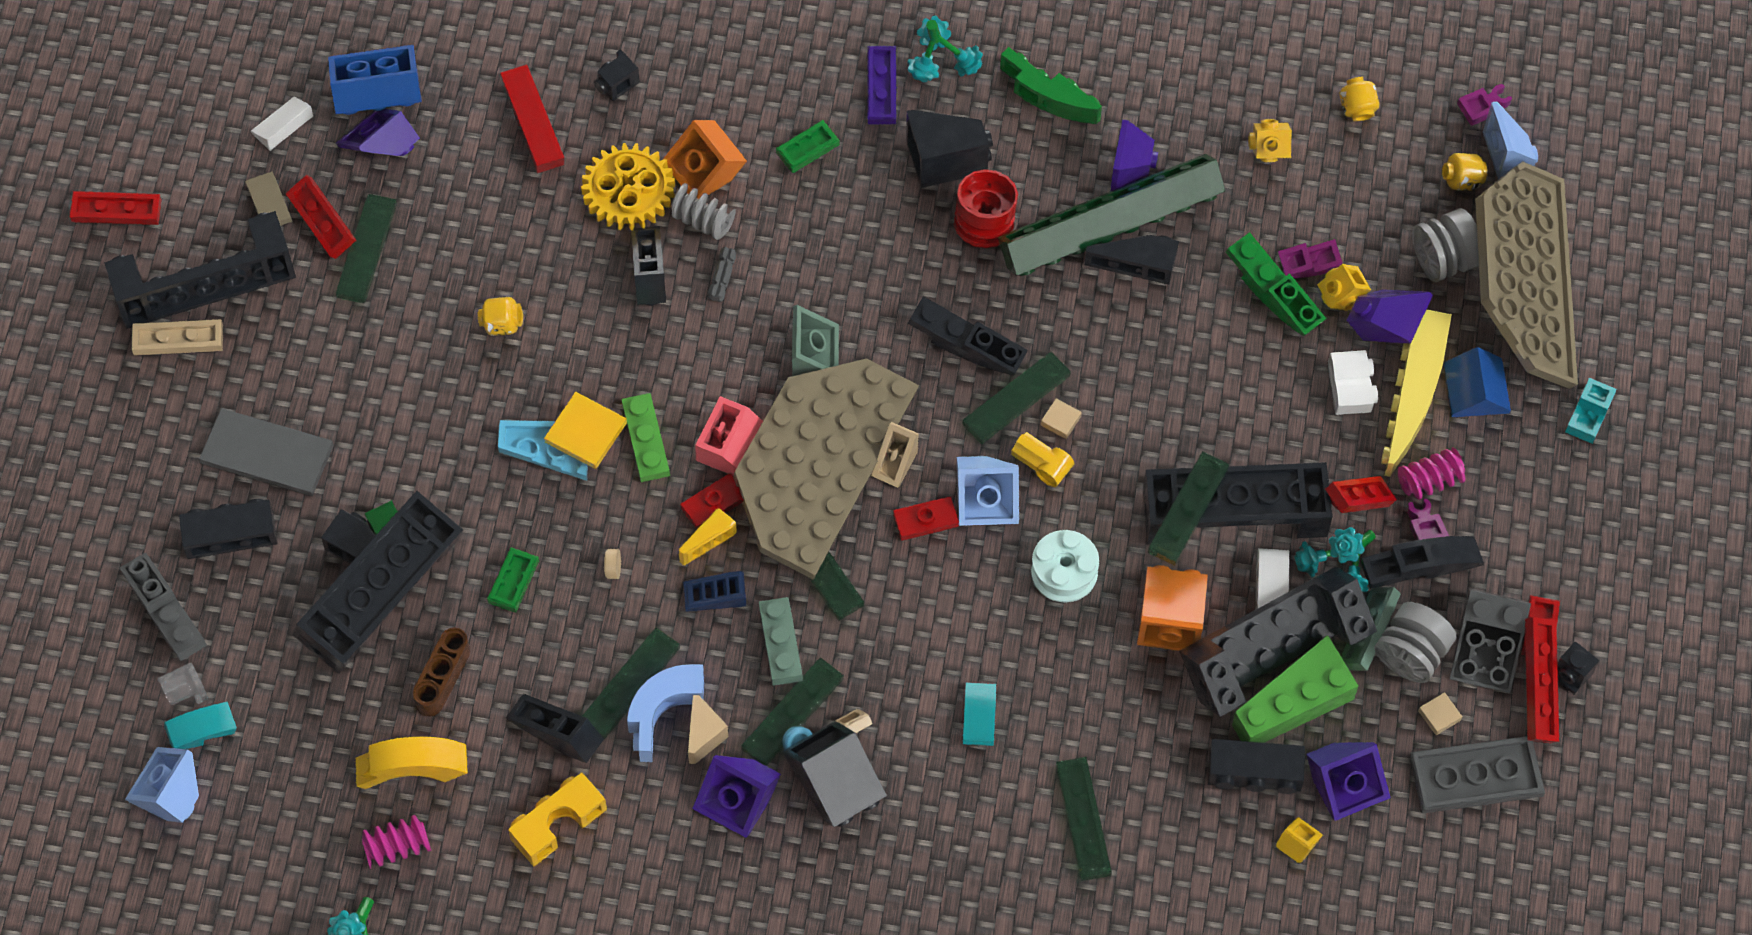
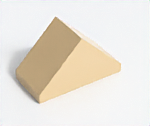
[871,422,919,488]
[688,695,728,764]

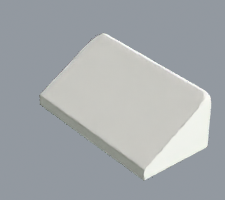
[251,97,313,150]

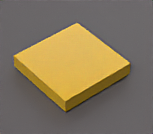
[544,392,627,469]

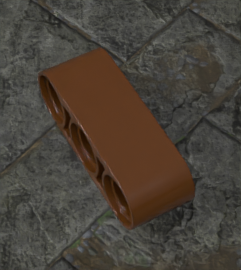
[413,627,470,717]

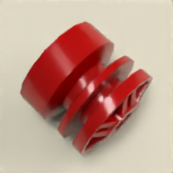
[954,169,1018,248]

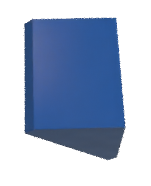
[1443,347,1511,417]

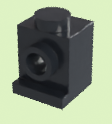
[594,49,640,101]
[1558,641,1600,695]

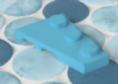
[498,420,588,481]

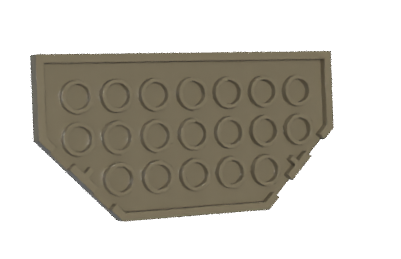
[1475,162,1578,389]
[733,359,919,580]

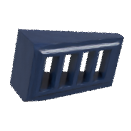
[683,571,746,612]

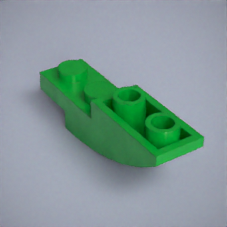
[1000,47,1102,124]
[1225,232,1327,337]

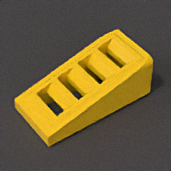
[679,509,737,566]

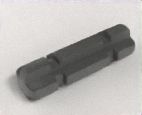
[708,247,736,302]

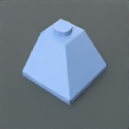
[1483,102,1538,179]
[956,456,1019,526]
[125,747,199,823]

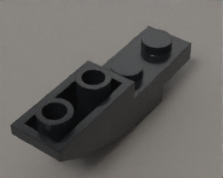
[908,296,1028,376]
[1360,536,1484,589]

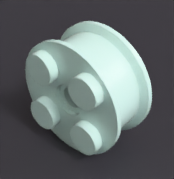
[1031,530,1099,603]

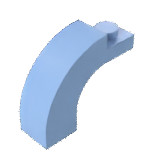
[627,664,704,762]

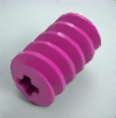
[1398,447,1465,500]
[362,815,431,869]

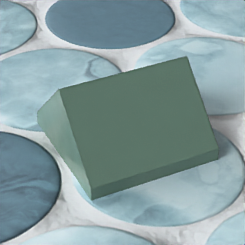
[792,305,839,376]

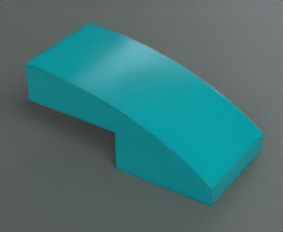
[1565,378,1617,444]
[963,683,996,746]
[164,702,237,749]

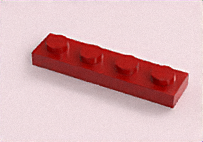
[1525,617,1559,743]

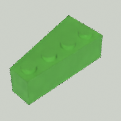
[1232,635,1358,743]

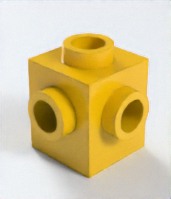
[1248,119,1292,162]
[1317,264,1371,311]

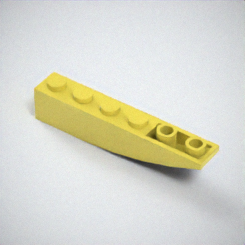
[1381,309,1452,477]

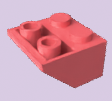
[695,396,763,476]

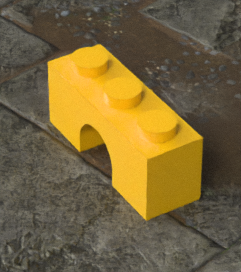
[508,772,607,867]

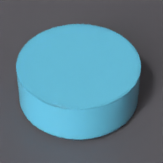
[782,726,813,750]

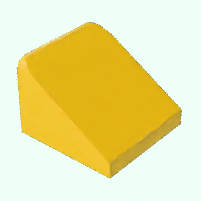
[1276,817,1323,863]

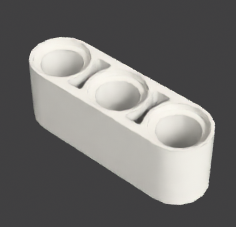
[1255,548,1289,610]

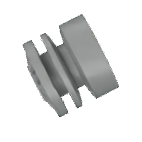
[1412,208,1479,282]
[1374,602,1457,683]

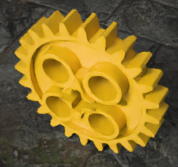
[581,143,675,231]

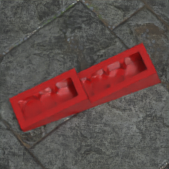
[500,64,564,174]

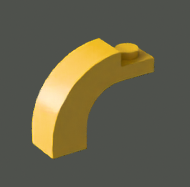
[356,737,468,789]

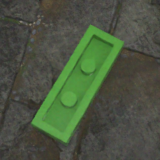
[621,393,670,482]

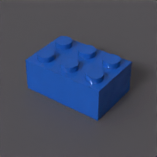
[328,45,422,115]

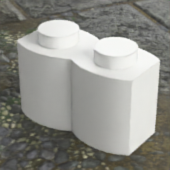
[1328,350,1378,415]

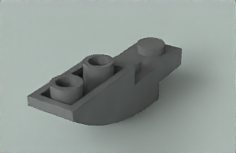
[120,552,207,661]

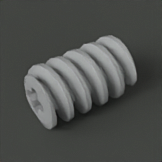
[671,183,736,240]

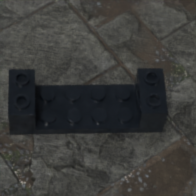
[104,211,296,329]
[1142,462,1333,545]
[292,491,463,674]
[1179,567,1377,717]

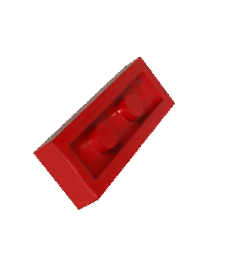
[286,175,357,259]
[70,191,162,225]
[1325,476,1397,513]

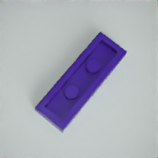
[868,46,896,124]

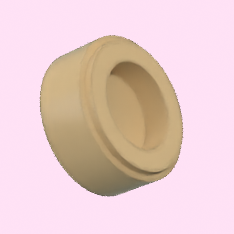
[604,549,621,579]

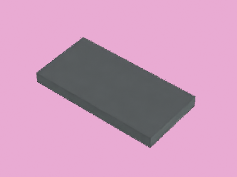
[199,408,334,496]
[1409,736,1545,814]

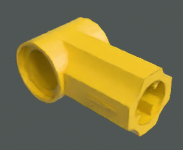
[1011,432,1075,487]

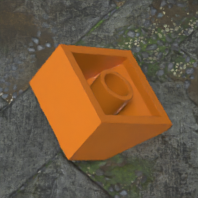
[663,120,747,199]

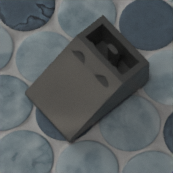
[1450,588,1531,693]

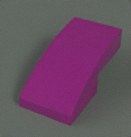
[1278,239,1343,279]

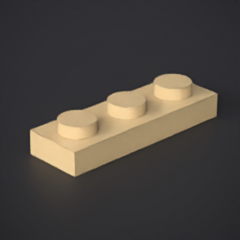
[132,319,223,355]

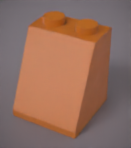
[1137,565,1208,651]

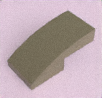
[245,171,292,226]

